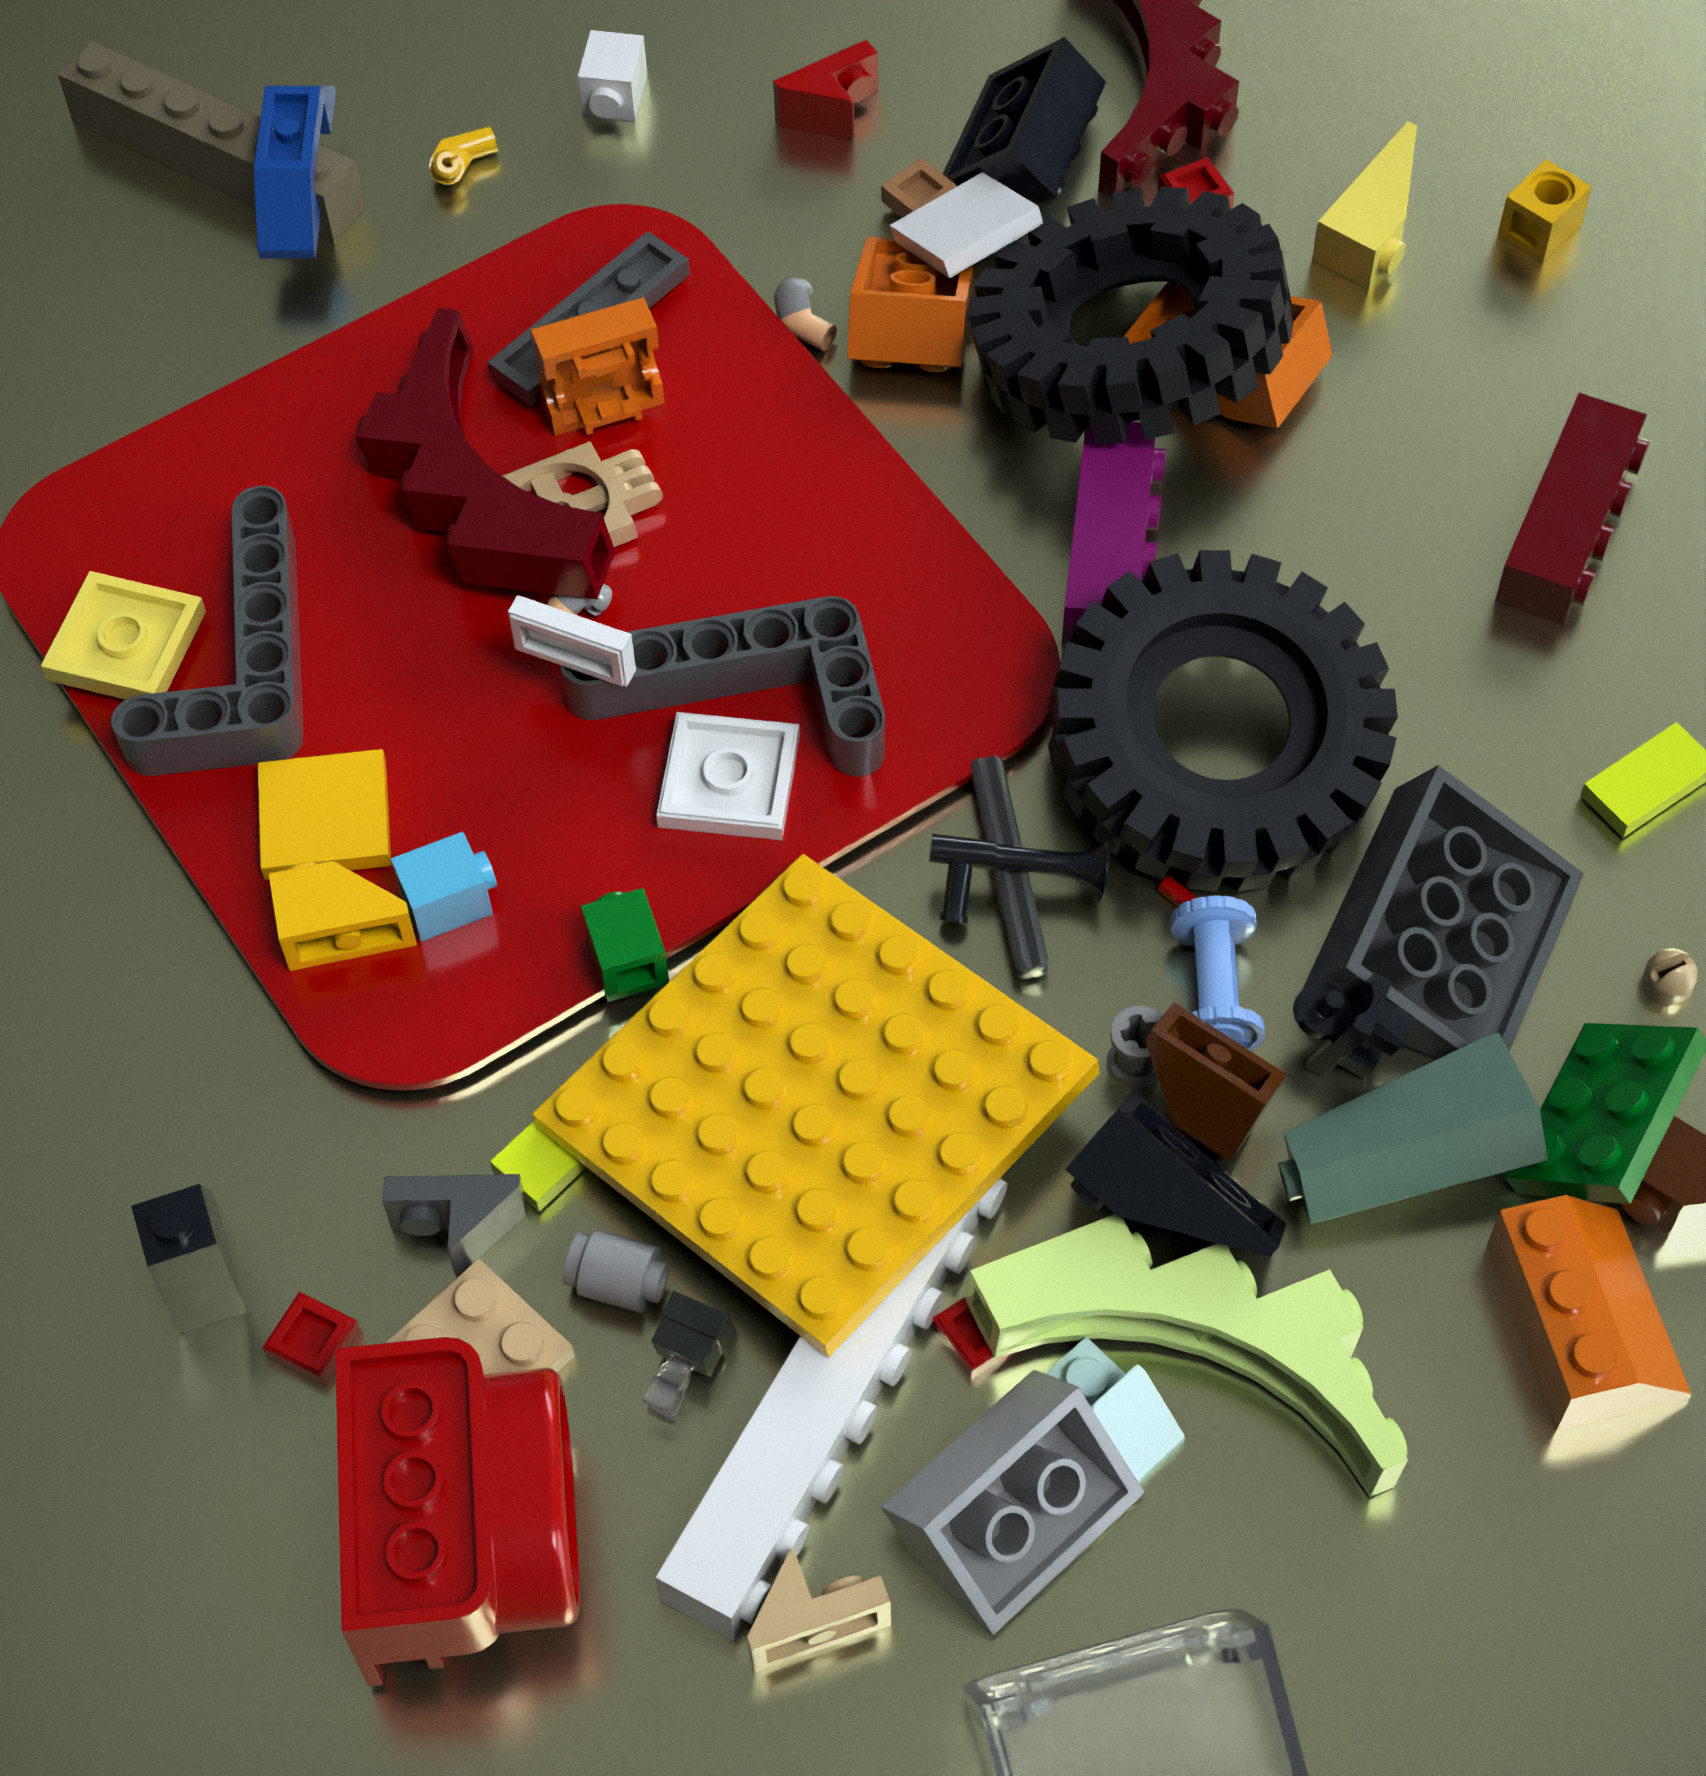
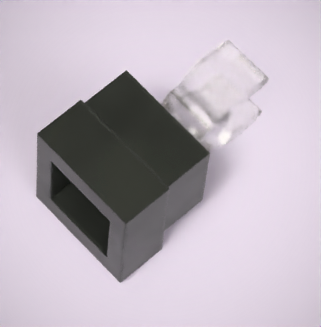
[642,1291,737,1421]

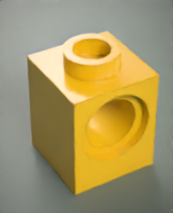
[1498,159,1592,263]

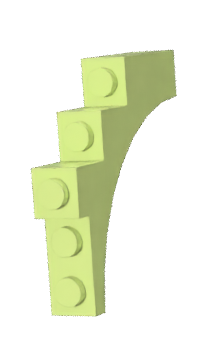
[965,1214,1408,1497]

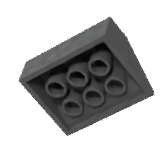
[1303,765,1584,1059]

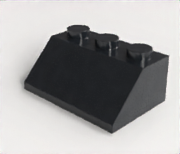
[943,37,1106,206]

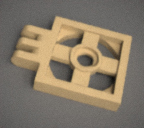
[503,441,663,547]

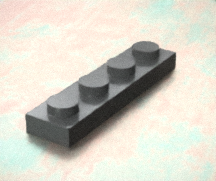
[487,231,690,407]

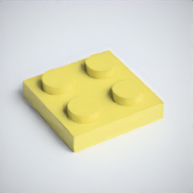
[40,571,206,700]

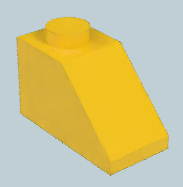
[269,861,417,971]

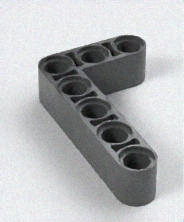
[111,486,304,776]
[560,596,885,777]

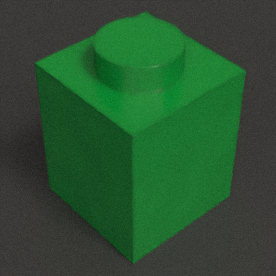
[581,888,669,1002]

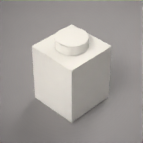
[578,30,647,122]

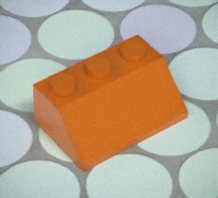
[1487,1195,1691,1431]

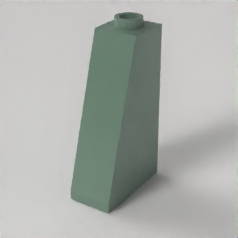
[1278,1033,1548,1224]

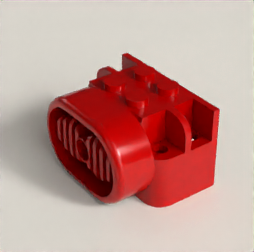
[335,1337,580,1686]

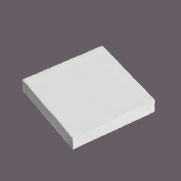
[889,172,1043,278]
[656,712,800,840]

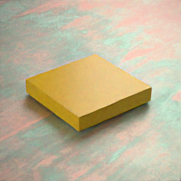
[258,749,391,880]

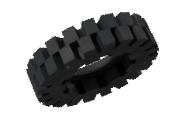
[969,187,1293,444]
[1046,550,1398,892]

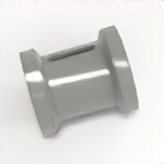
[1107,1006,1163,1089]

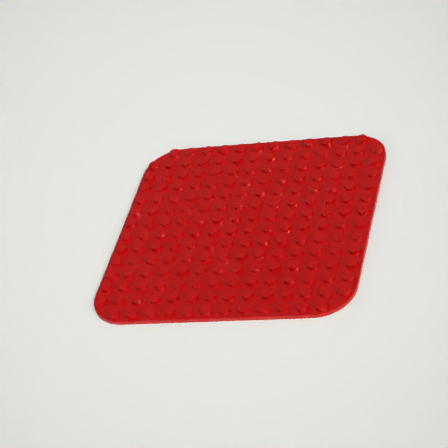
[0,204,1060,1091]

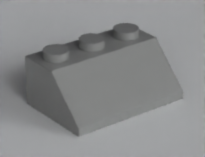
[881,1369,1145,1635]

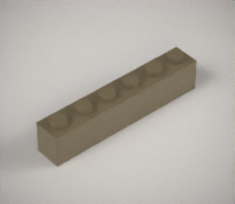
[58,41,366,243]

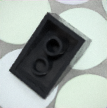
[1065,1090,1287,1257]

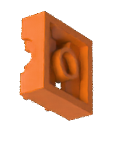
[531,297,665,436]

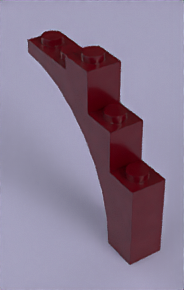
[1098,0,1239,200]
[356,308,616,600]

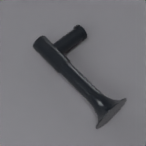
[929,833,1110,923]

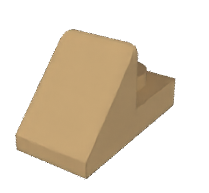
[747,1548,891,1672]

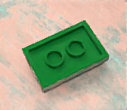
[1505,1023,1706,1204]

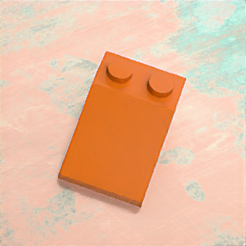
[847,236,976,372]
[1123,282,1333,429]

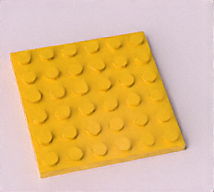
[532,854,1100,1358]

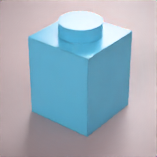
[391,832,497,942]

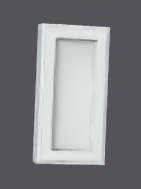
[508,595,636,687]

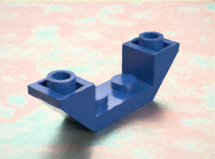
[254,86,336,259]

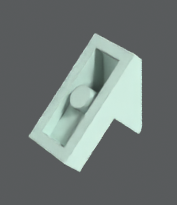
[1045,1336,1185,1484]

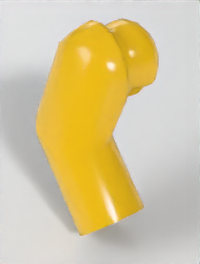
[429,126,498,185]

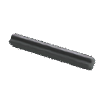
[970,755,1049,980]

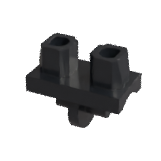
[1293,973,1413,1078]

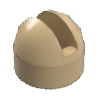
[1642,948,1698,1005]

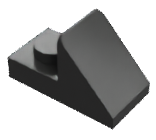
[382,1174,527,1276]

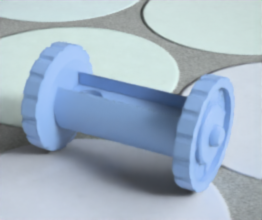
[1170,895,1265,1051]

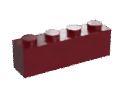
[1495,392,1650,625]

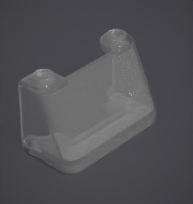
[964,1608,1308,1776]

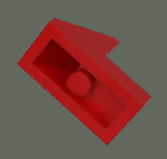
[773,39,878,139]

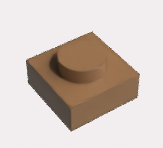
[881,158,957,218]

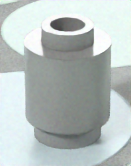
[563,1230,669,1313]

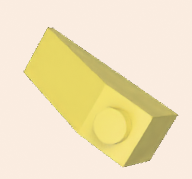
[1312,121,1417,290]

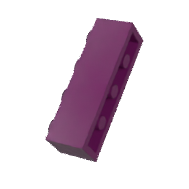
[1062,422,1166,643]

